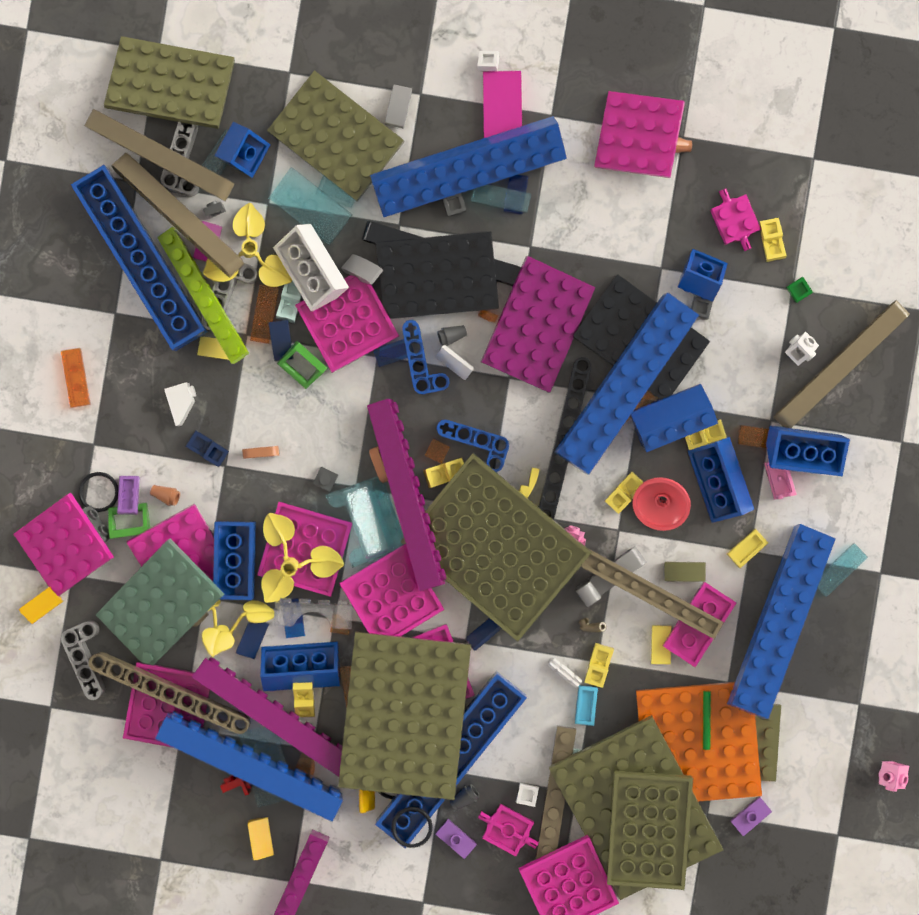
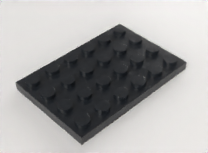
[376,231,499,319]
[573,274,710,400]

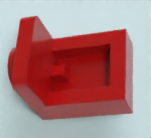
[220,775,252,796]

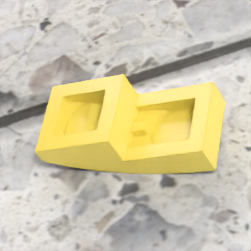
[760,218,786,262]
[197,336,229,360]
[685,419,727,450]
[423,458,464,488]
[519,467,540,498]
[605,471,643,514]
[584,643,614,688]
[293,682,315,717]

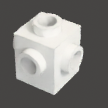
[785,332,819,366]

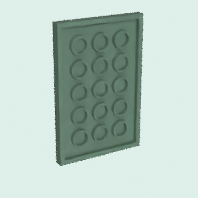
[96,538,224,670]

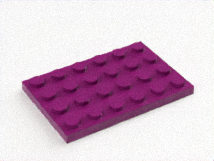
[481,256,595,393]

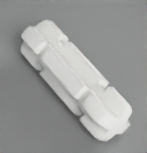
[548,658,582,688]

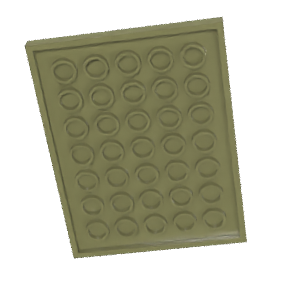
[401,453,592,642]
[338,632,471,800]
[549,715,723,900]

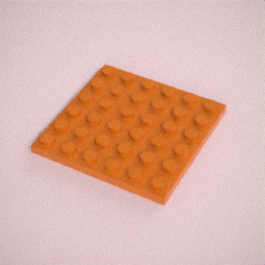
[636,682,762,801]

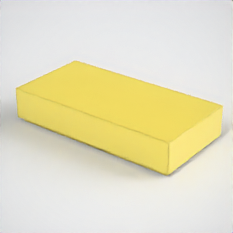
[727,529,768,568]
[651,625,672,664]

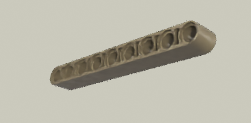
[84,109,235,201]
[111,153,244,277]
[773,300,910,428]
[89,652,251,734]

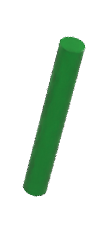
[703,691,711,750]

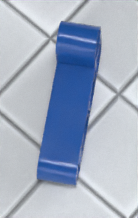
[402,320,449,394]
[437,420,509,472]

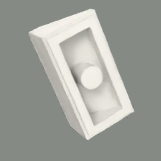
[436,345,474,380]

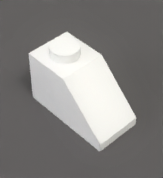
[164,382,196,426]

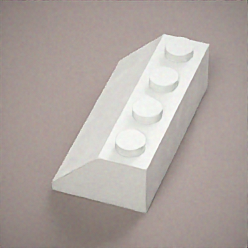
[273,224,349,311]

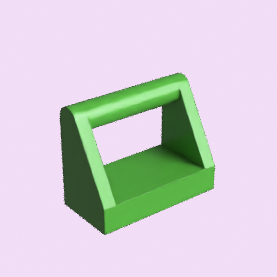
[277,341,327,389]
[108,503,151,539]

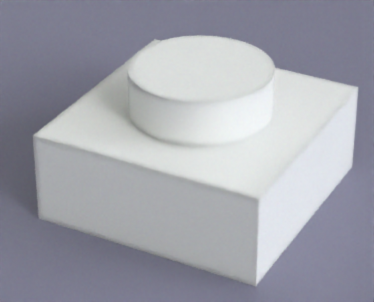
[477,51,499,71]
[516,783,539,807]

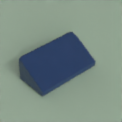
[466,618,502,651]
[236,622,269,659]

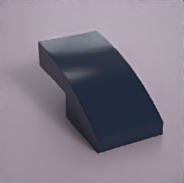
[269,320,294,361]
[185,430,229,467]

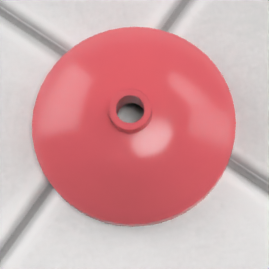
[633,478,691,531]

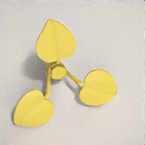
[203,203,292,287]
[261,513,344,603]
[202,599,276,657]

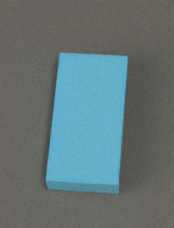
[575,685,598,726]

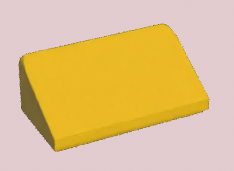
[18,587,63,624]
[359,790,375,813]
[248,817,274,860]

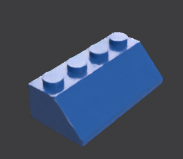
[630,384,718,452]
[766,426,850,477]
[687,437,754,523]
[213,521,256,600]
[260,642,340,691]

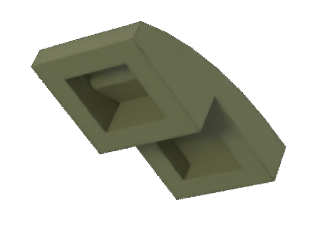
[664,561,706,582]

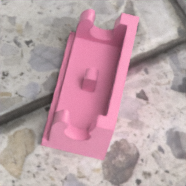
[764,462,796,500]

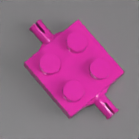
[710,188,761,251]
[478,803,539,856]

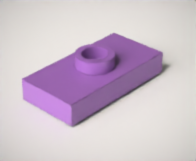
[117,476,140,515]
[730,796,772,836]
[435,819,477,859]

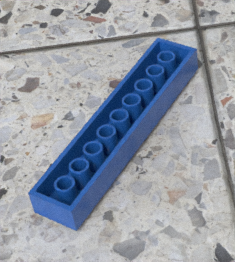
[370,116,567,217]
[71,165,208,351]
[554,293,699,475]
[727,524,836,719]
[375,671,527,849]
[155,711,343,822]

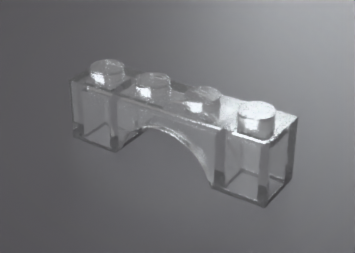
[274,598,353,629]

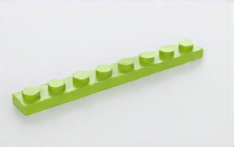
[157,227,250,364]

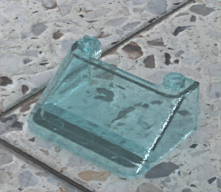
[326,477,404,568]

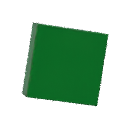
[786,277,813,303]

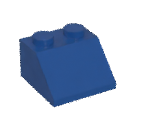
[215,122,271,178]
[678,249,728,302]

